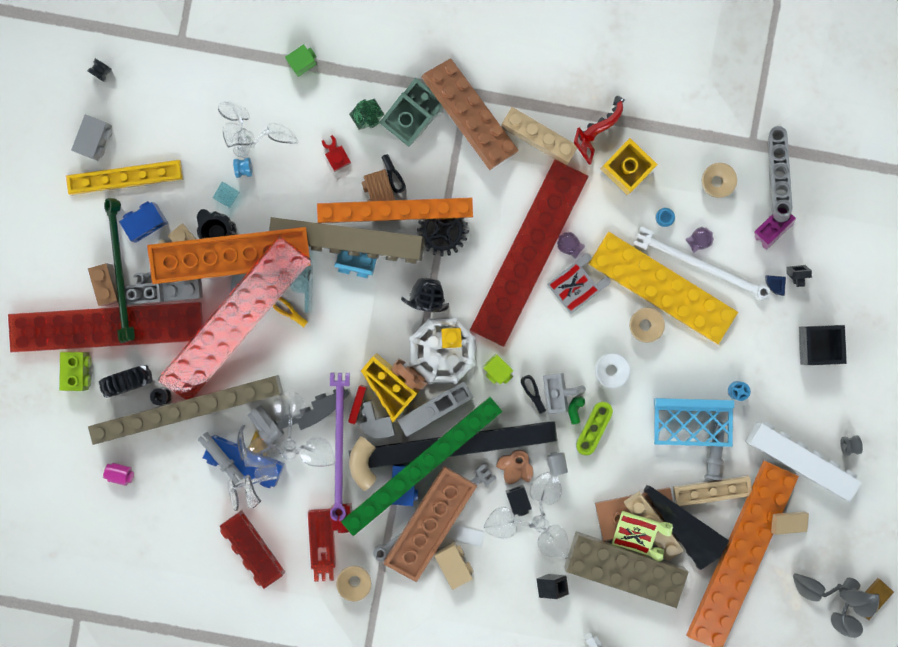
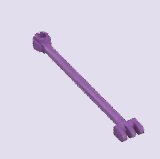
[330,373,350,521]

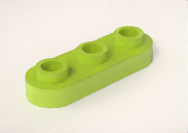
[576,401,613,455]

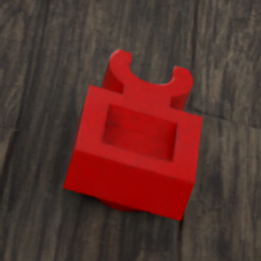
[322,135,351,172]

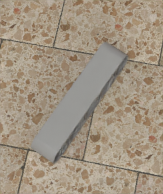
[768,126,793,222]

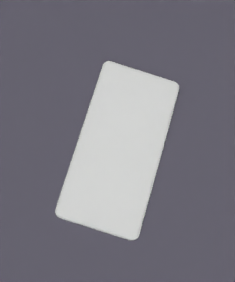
[446,524,484,547]

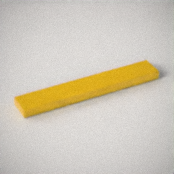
[66,160,184,195]

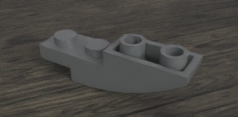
[277,389,350,430]

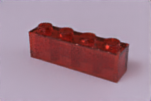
[219,510,285,589]

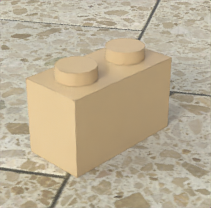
[434,541,474,590]

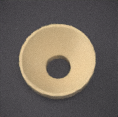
[701,163,737,198]
[629,308,665,343]
[336,566,372,602]

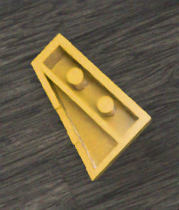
[361,353,419,422]

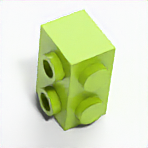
[59,352,92,391]
[483,353,514,385]

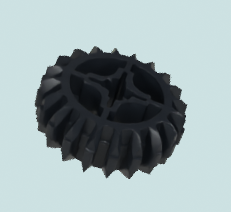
[417,218,469,257]
[99,365,153,398]

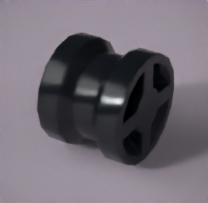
[87,58,112,82]

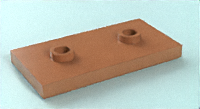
[595,487,673,541]

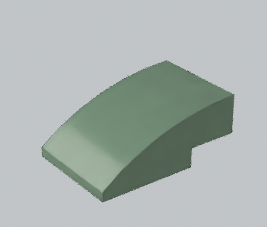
[379,77,443,147]

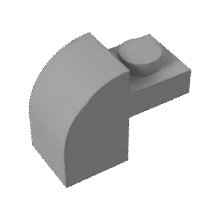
[360,400,395,439]

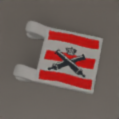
[547,253,611,314]

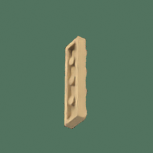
[673,476,752,506]
[624,491,684,561]

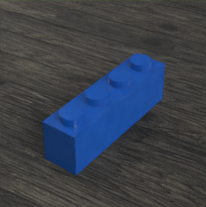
[202,435,285,488]

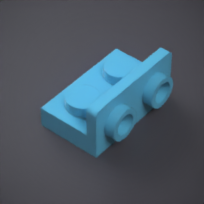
[334,251,377,278]

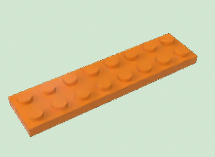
[147,227,311,284]

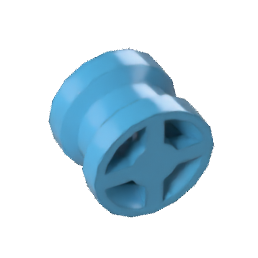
[233,157,253,178]
[728,381,751,401]

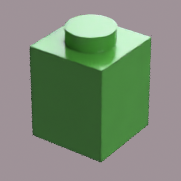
[285,44,317,77]

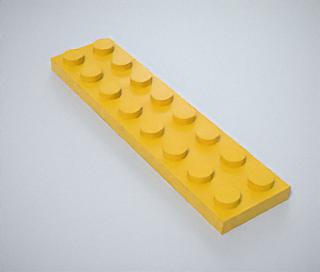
[588,232,738,345]

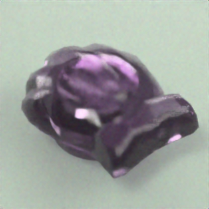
[685,227,714,253]
[557,232,585,259]

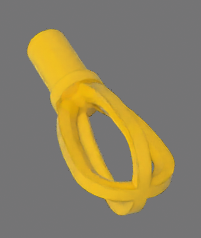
[272,297,308,328]

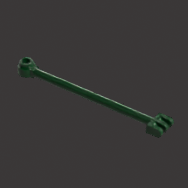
[104,198,135,343]

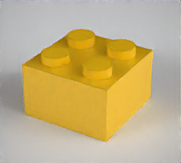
[600,138,658,195]

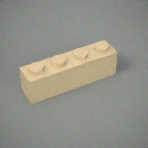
[501,107,577,166]

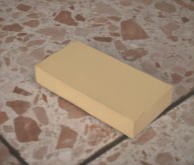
[771,512,809,535]

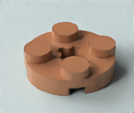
[391,359,427,391]

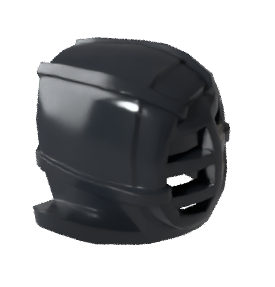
[197,209,237,239]
[401,278,449,312]

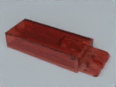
[308,508,336,582]

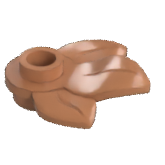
[496,450,533,484]

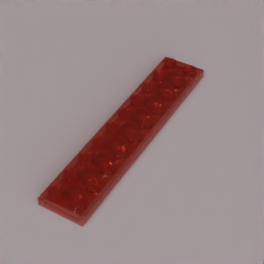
[470,159,589,347]
[158,236,311,400]
[8,302,204,353]

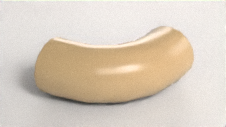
[349,436,376,491]

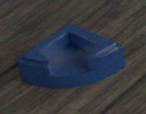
[765,275,786,296]

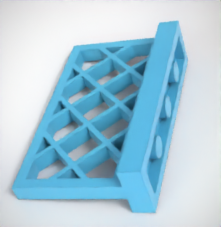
[654,398,734,447]

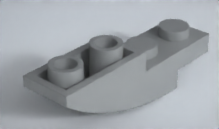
[125,279,203,305]
[397,381,474,437]

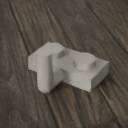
[543,373,586,414]

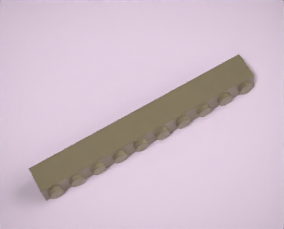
[88,375,283,445]

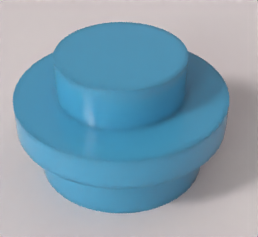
[655,208,675,227]

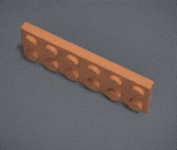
[421,58,519,170]
[383,466,477,582]

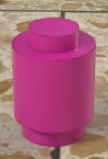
[103,463,134,486]

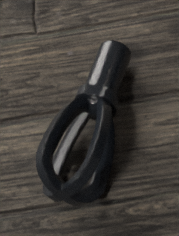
[381,154,406,193]
[521,375,546,414]

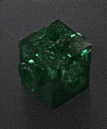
[349,98,384,130]

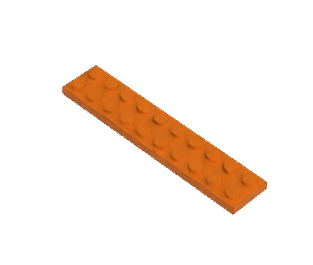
[686,460,799,647]

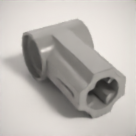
[247,405,284,446]
[546,452,568,476]

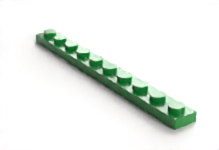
[341,396,503,536]

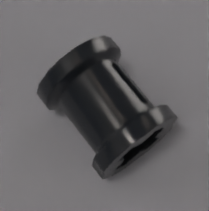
[150,387,172,406]

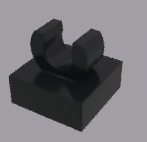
[787,265,812,287]

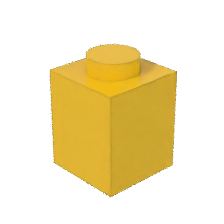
[441,328,462,348]

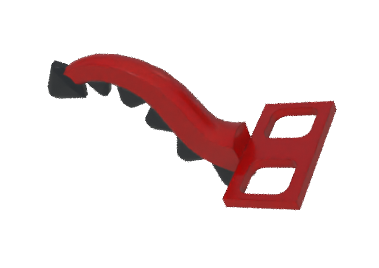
[573,96,625,165]

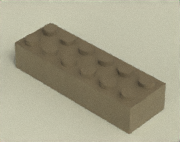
[564,531,689,608]

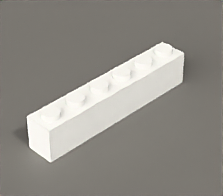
[745,421,862,502]

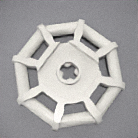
[409,317,477,385]

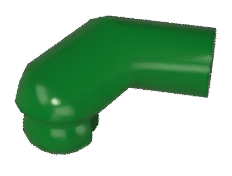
[568,396,585,425]

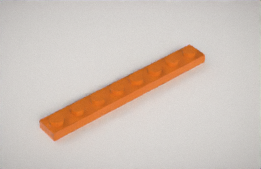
[317,198,473,223]

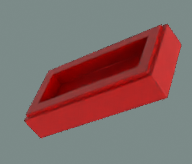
[348,385,367,425]

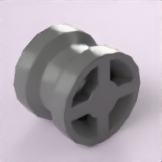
[840,435,863,456]

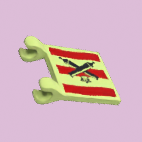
[612,511,673,561]

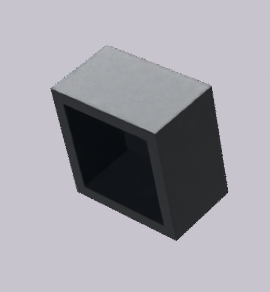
[799,325,847,365]

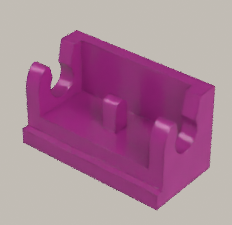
[754,208,796,250]

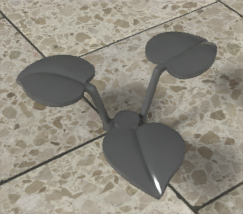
[793,573,879,638]

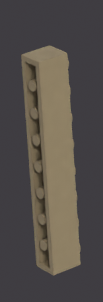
[269,217,425,264]

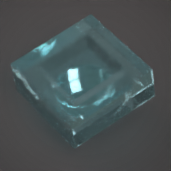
[212,182,240,208]

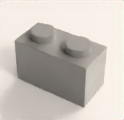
[71,114,112,161]

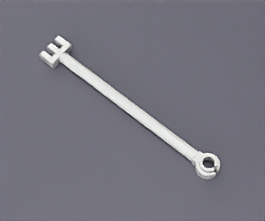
[633,227,770,300]

